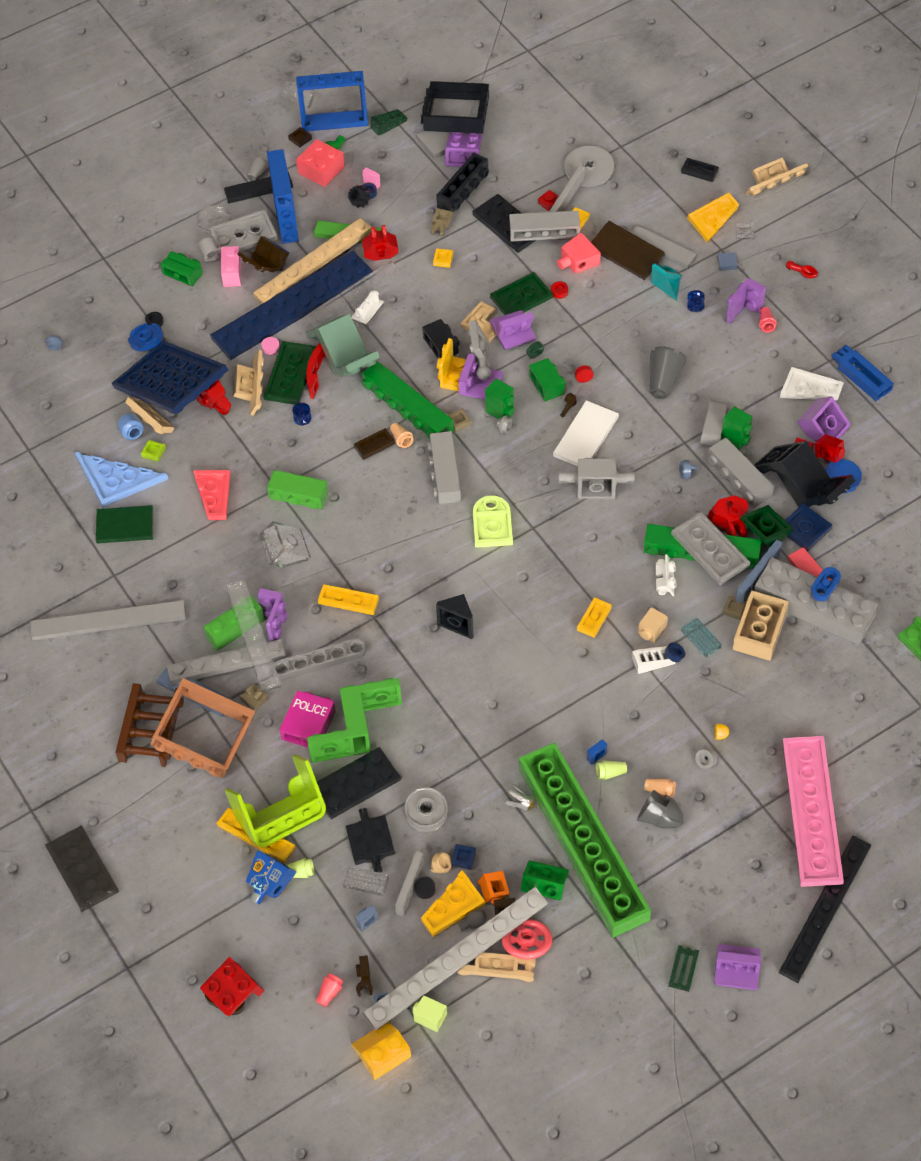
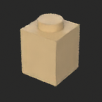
[638,607,668,643]

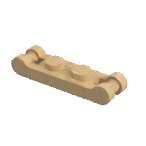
[457,952,536,982]

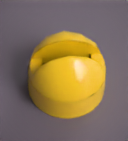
[714,724,729,740]

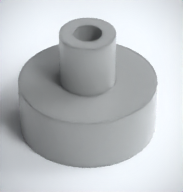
[695,748,717,769]

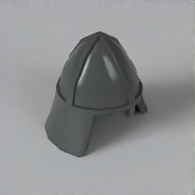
[637,790,684,828]

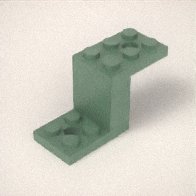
[306,314,380,377]

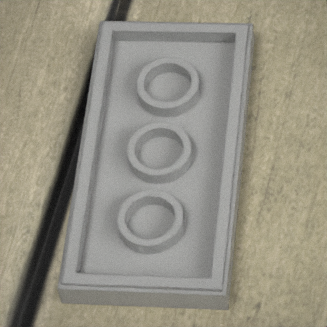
[671,512,750,585]

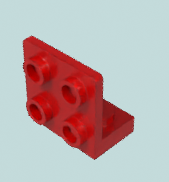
[200,956,265,1017]

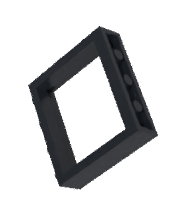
[420,81,489,134]

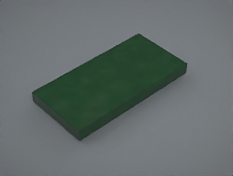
[263,341,317,405]

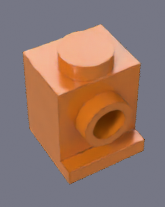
[477,871,510,906]

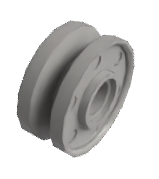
[405,787,448,834]

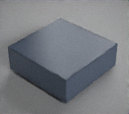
[717,252,738,271]

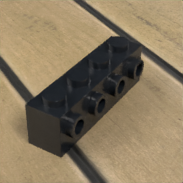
[436,153,489,213]

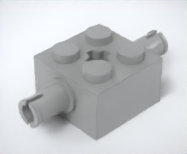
[559,458,634,499]

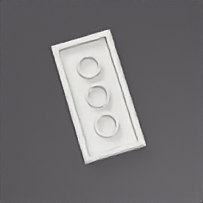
[553,401,619,466]

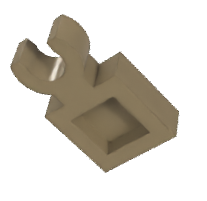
[431,208,454,237]

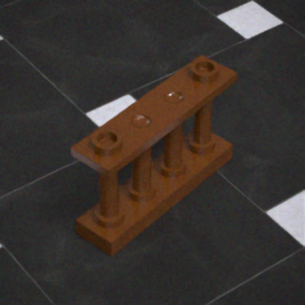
[115,683,184,767]

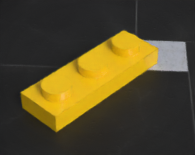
[318,584,379,615]

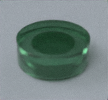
[526,341,544,358]

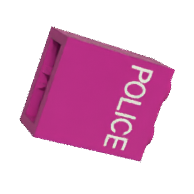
[279,690,336,748]

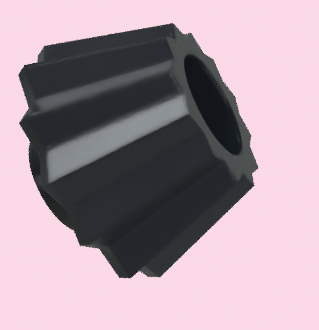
[348,185,371,208]

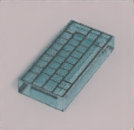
[681,618,722,657]

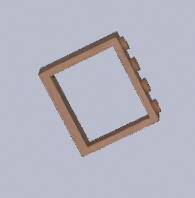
[150,678,255,778]

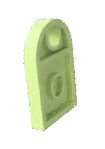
[473,496,513,547]

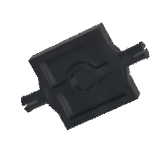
[346,808,395,873]

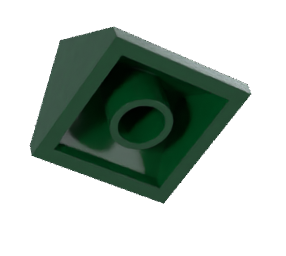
[740,505,793,547]

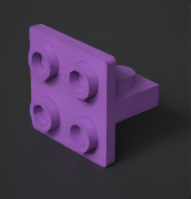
[490,310,536,350]
[714,944,761,990]

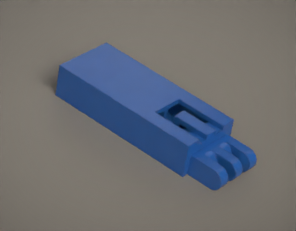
[832,345,894,401]

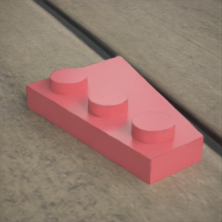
[193,470,231,520]

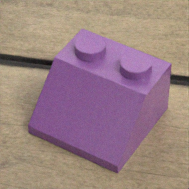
[797,396,851,441]

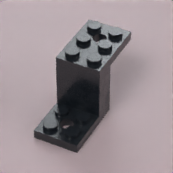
[754,441,856,507]

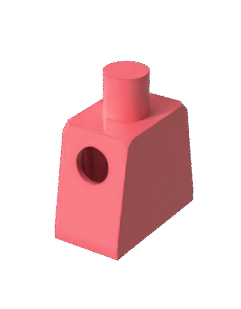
[557,232,601,273]

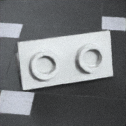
[351,290,384,324]
[656,554,677,596]

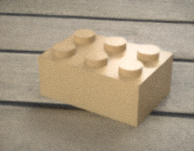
[733,590,789,661]

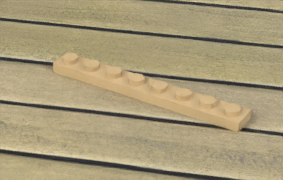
[253,218,371,304]

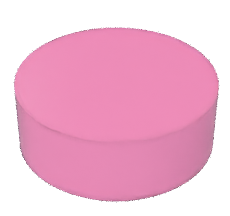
[261,337,280,355]

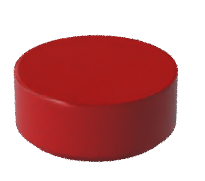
[551,281,568,299]
[575,365,594,383]

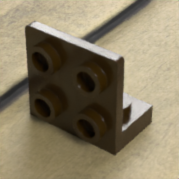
[237,236,290,272]

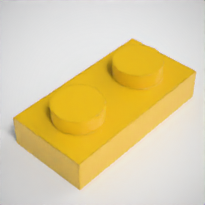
[577,597,612,638]

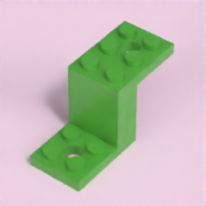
[307,678,402,763]

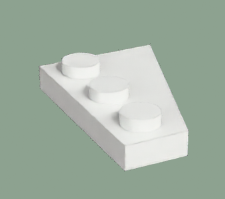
[780,367,844,400]

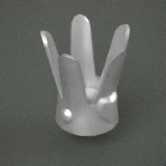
[505,785,537,812]

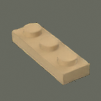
[125,397,175,434]

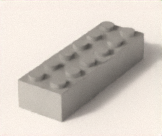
[754,557,879,645]

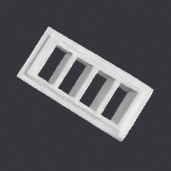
[632,646,675,674]

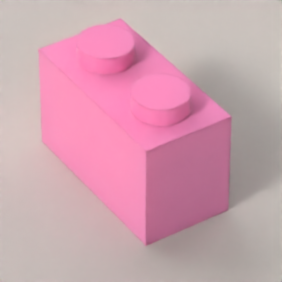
[221,246,241,287]

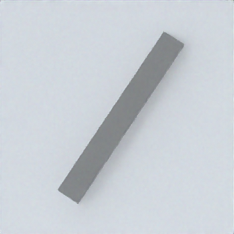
[30,600,186,641]

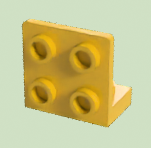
[437,338,466,391]

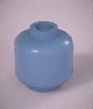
[117,413,144,440]

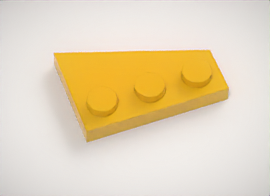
[687,193,739,243]
[421,870,485,937]

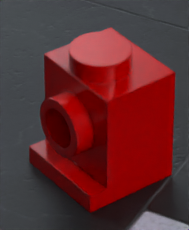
[815,434,845,463]

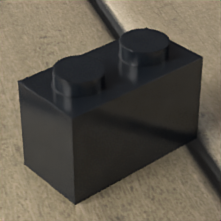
[422,319,460,359]

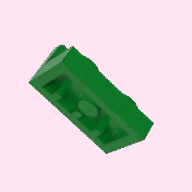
[521,860,569,901]

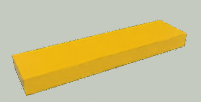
[217,807,296,864]

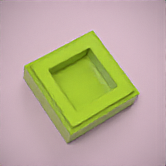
[141,440,166,462]

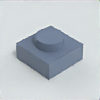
[355,905,378,932]

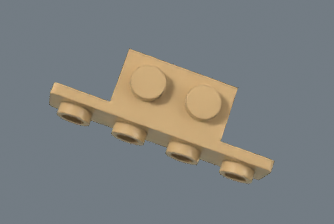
[745,158,808,196]
[233,349,264,416]

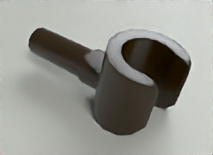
[560,393,577,417]

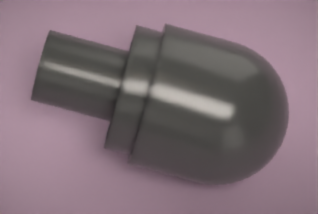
[458,909,487,931]

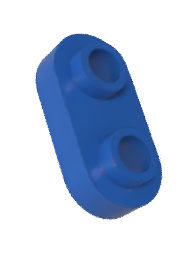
[811,567,841,601]

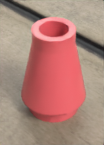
[759,307,777,333]
[315,973,343,1007]

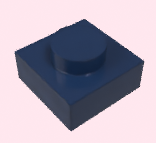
[451,844,476,870]

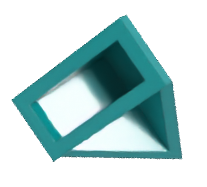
[651,263,682,301]

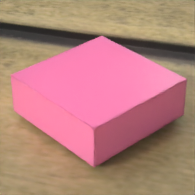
[362,168,380,189]

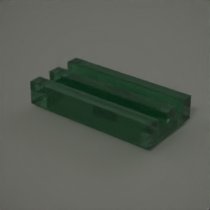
[668,945,699,992]

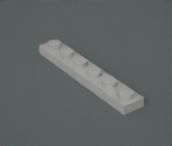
[166,639,286,685]

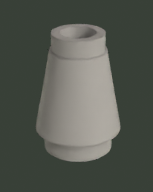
[247,155,269,181]

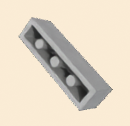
[509,211,580,241]
[427,431,461,504]
[707,438,774,508]

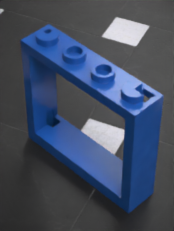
[296,71,368,132]
[267,149,299,244]

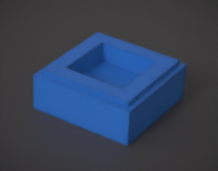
[587,739,607,765]

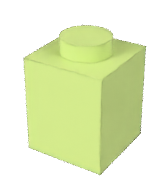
[412,995,447,1032]

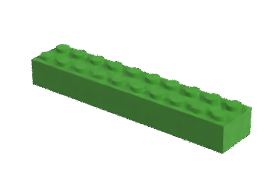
[519,742,651,938]

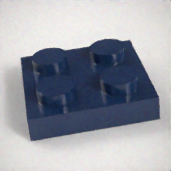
[785,504,832,552]

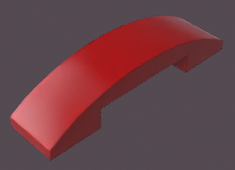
[306,343,326,399]

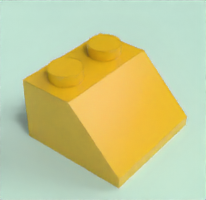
[351,1022,411,1080]

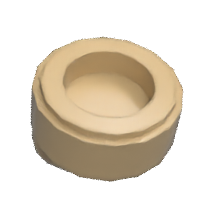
[430,852,451,874]

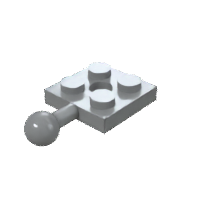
[468,320,491,380]

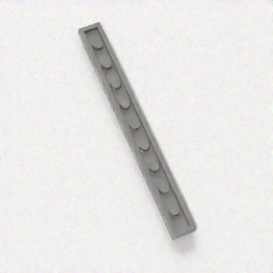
[363,887,548,1031]

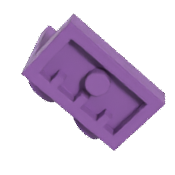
[445,132,483,167]
[726,278,766,324]
[459,354,503,400]
[258,588,288,641]

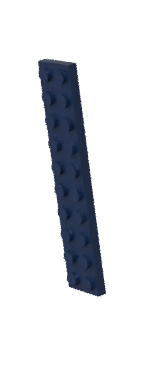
[210,251,374,360]

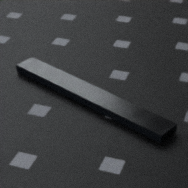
[779,835,871,983]

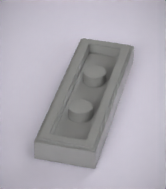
[395,851,424,916]

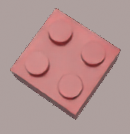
[296,139,345,187]

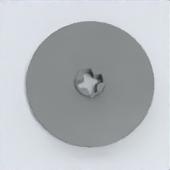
[564,146,614,187]

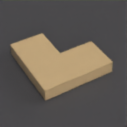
[461,301,496,343]

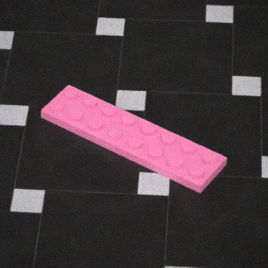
[783,736,844,887]

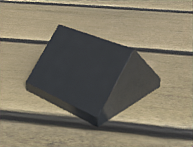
[436,594,474,639]

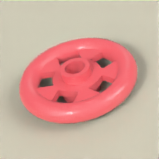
[502,919,553,959]

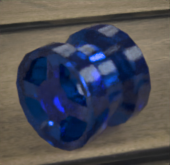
[687,290,705,312]
[292,403,312,426]

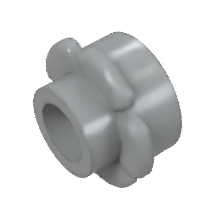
[497,415,512,433]

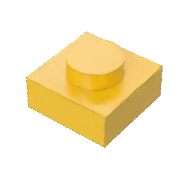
[433,248,453,268]

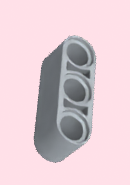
[700,400,728,447]

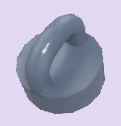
[679,460,698,479]

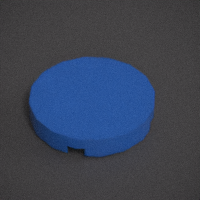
[128,323,163,351]
[825,459,862,493]

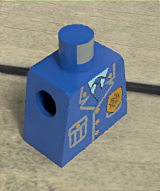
[246,850,297,904]

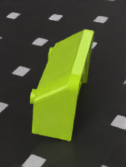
[225,754,326,847]

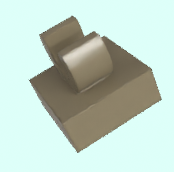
[240,684,269,711]

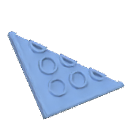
[75,452,168,507]

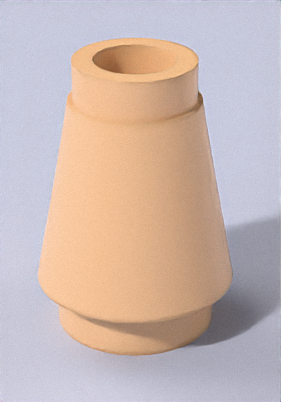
[390,423,413,448]
[644,778,676,799]

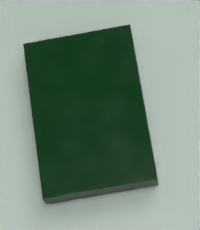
[490,272,553,315]
[96,505,153,543]

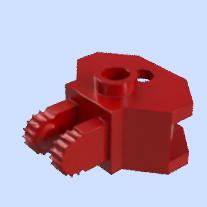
[362,225,399,261]
[196,380,232,415]
[707,495,749,537]

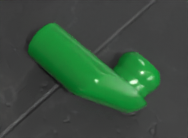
[325,135,345,150]

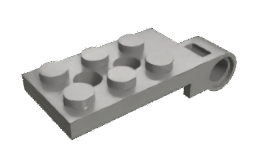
[198,210,278,262]

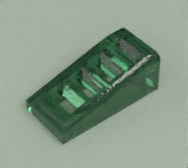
[370,109,408,135]

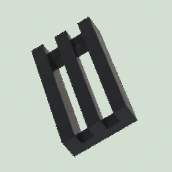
[681,158,719,182]

